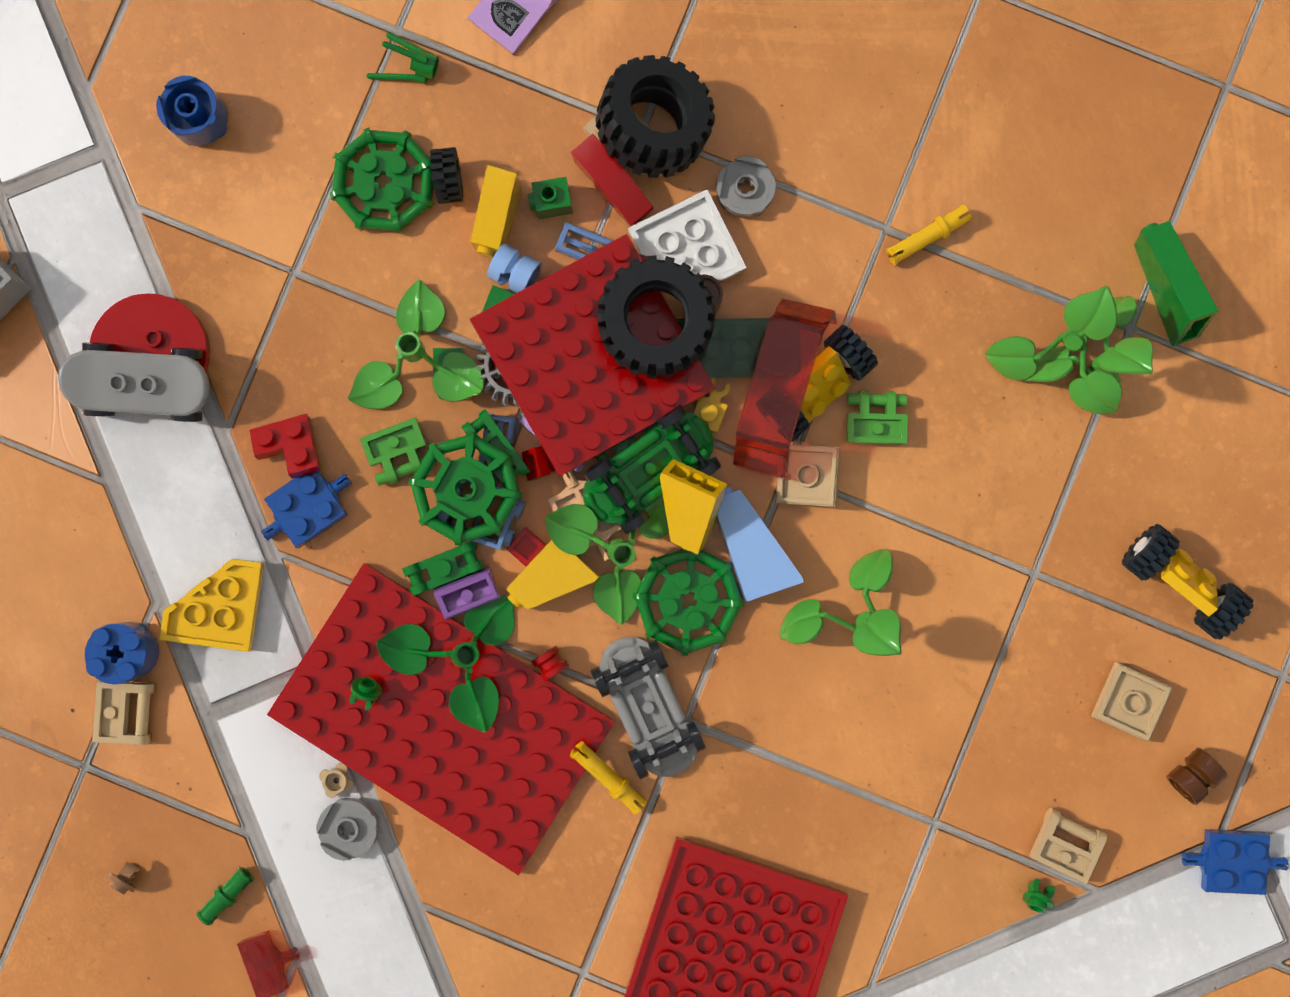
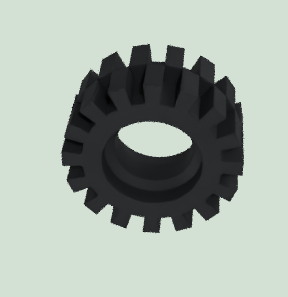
[430,147,463,204]

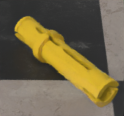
[886,204,972,266]
[570,741,647,815]

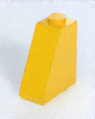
[470,165,522,258]
[660,459,727,555]
[506,540,600,610]

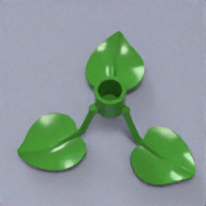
[348,280,484,409]
[985,286,1122,414]
[1022,296,1153,383]
[545,496,669,625]
[780,549,902,656]

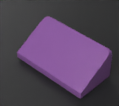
[433,567,501,620]

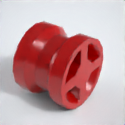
[531,645,569,682]

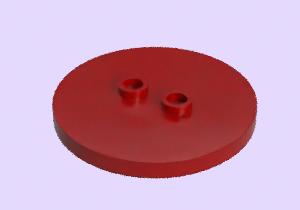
[90,293,210,373]

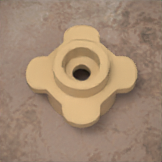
[319,763,354,798]

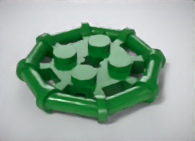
[329,127,434,234]
[408,432,522,546]
[633,549,744,656]

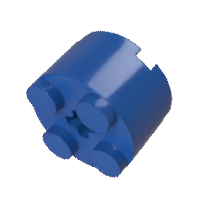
[156,75,228,146]
[85,622,159,685]

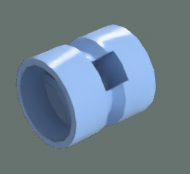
[487,243,542,293]

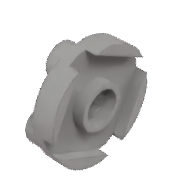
[716,156,776,218]
[316,798,379,861]

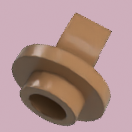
[108,862,141,895]

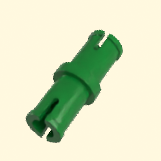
[196,867,254,926]

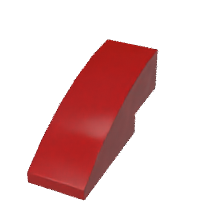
[571,134,654,227]

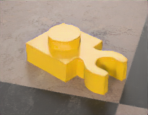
[693,378,730,434]

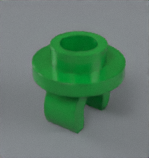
[350,677,382,711]
[1023,878,1055,913]

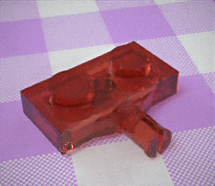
[237,930,300,997]

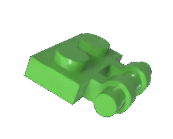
[846,391,908,445]
[360,417,435,486]

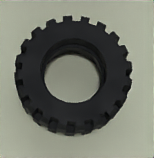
[595,55,715,178]
[597,255,716,379]

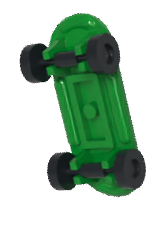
[583,405,721,534]

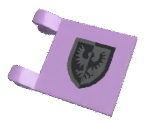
[468,0,558,55]

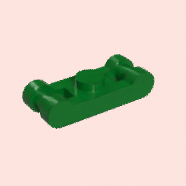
[461,409,530,488]
[402,541,485,596]

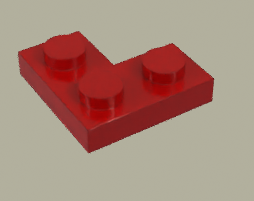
[249,414,321,479]

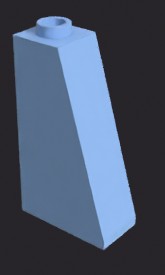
[716,487,804,602]

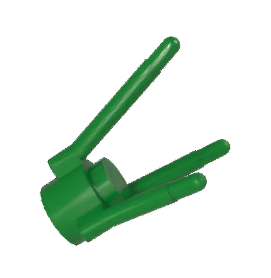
[366,32,439,84]

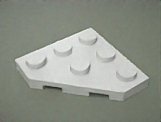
[628,190,747,283]

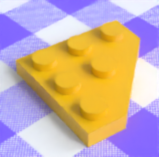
[159,559,265,652]

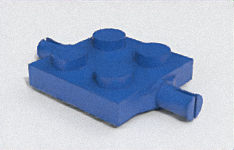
[261,471,352,548]
[1181,829,1289,895]

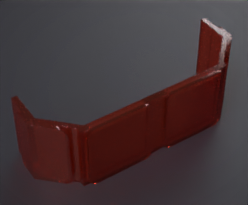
[733,298,837,480]

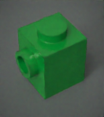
[527,177,573,219]

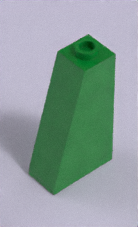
[1134,221,1219,347]

